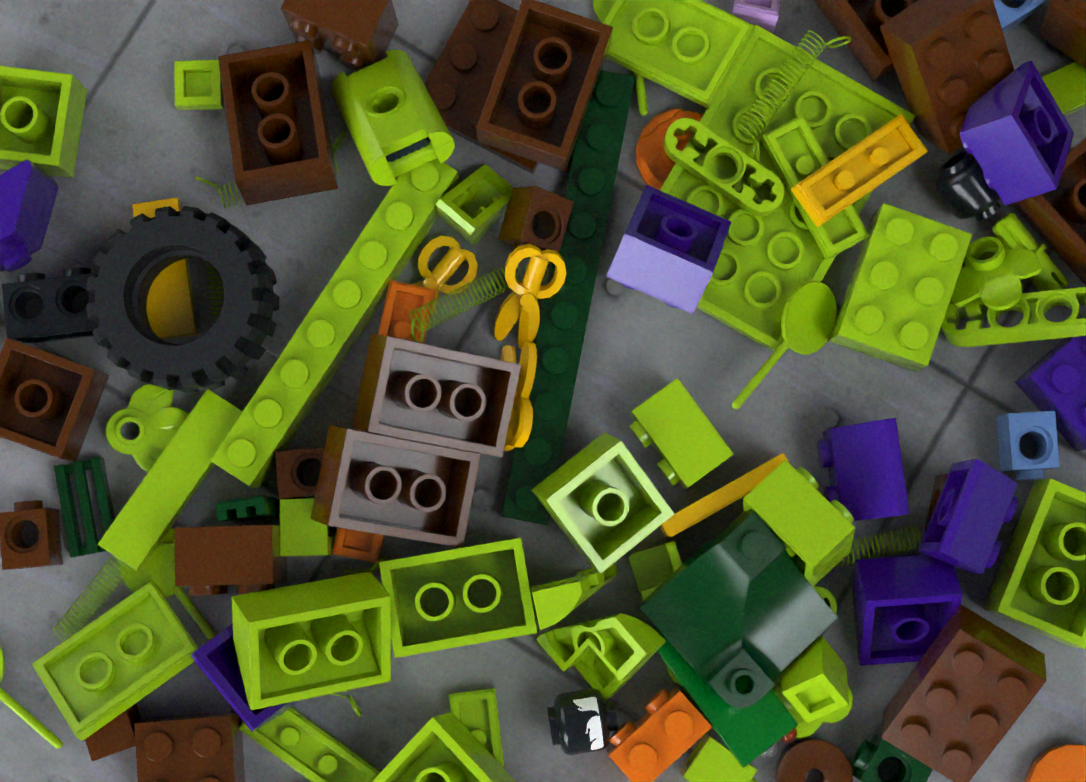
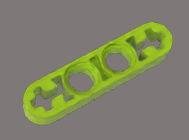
[941,287,1086,347]

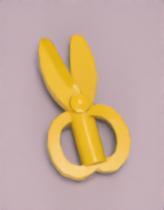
[412,236,479,317]
[494,244,567,349]
[500,341,537,452]

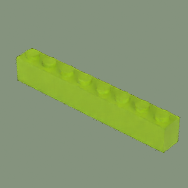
[210,158,460,489]

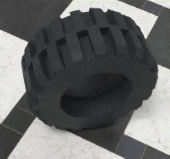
[86,206,279,392]

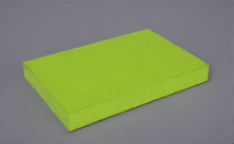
[602,0,754,110]
[32,580,199,741]

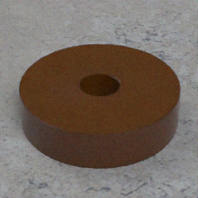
[775,738,853,782]

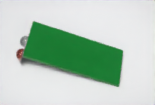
[657,631,798,768]

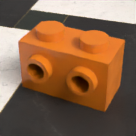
[606,686,712,782]

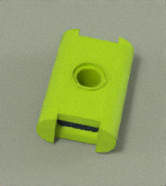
[331,49,455,186]

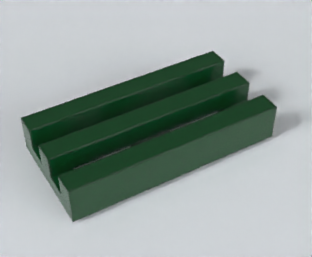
[54,457,115,558]
[216,495,280,523]

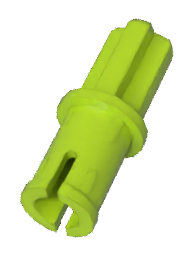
[992,213,1070,292]

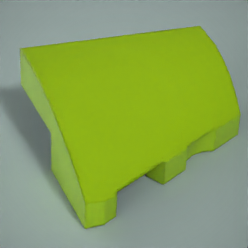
[530,563,618,630]
[536,613,666,702]

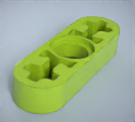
[663,118,785,216]

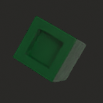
[852,734,933,782]

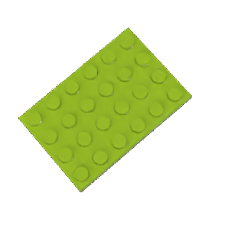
[660,24,916,352]

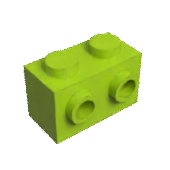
[629,378,734,489]

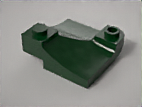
[637,511,838,708]

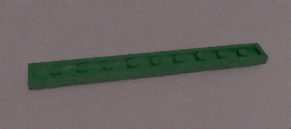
[502,70,635,526]

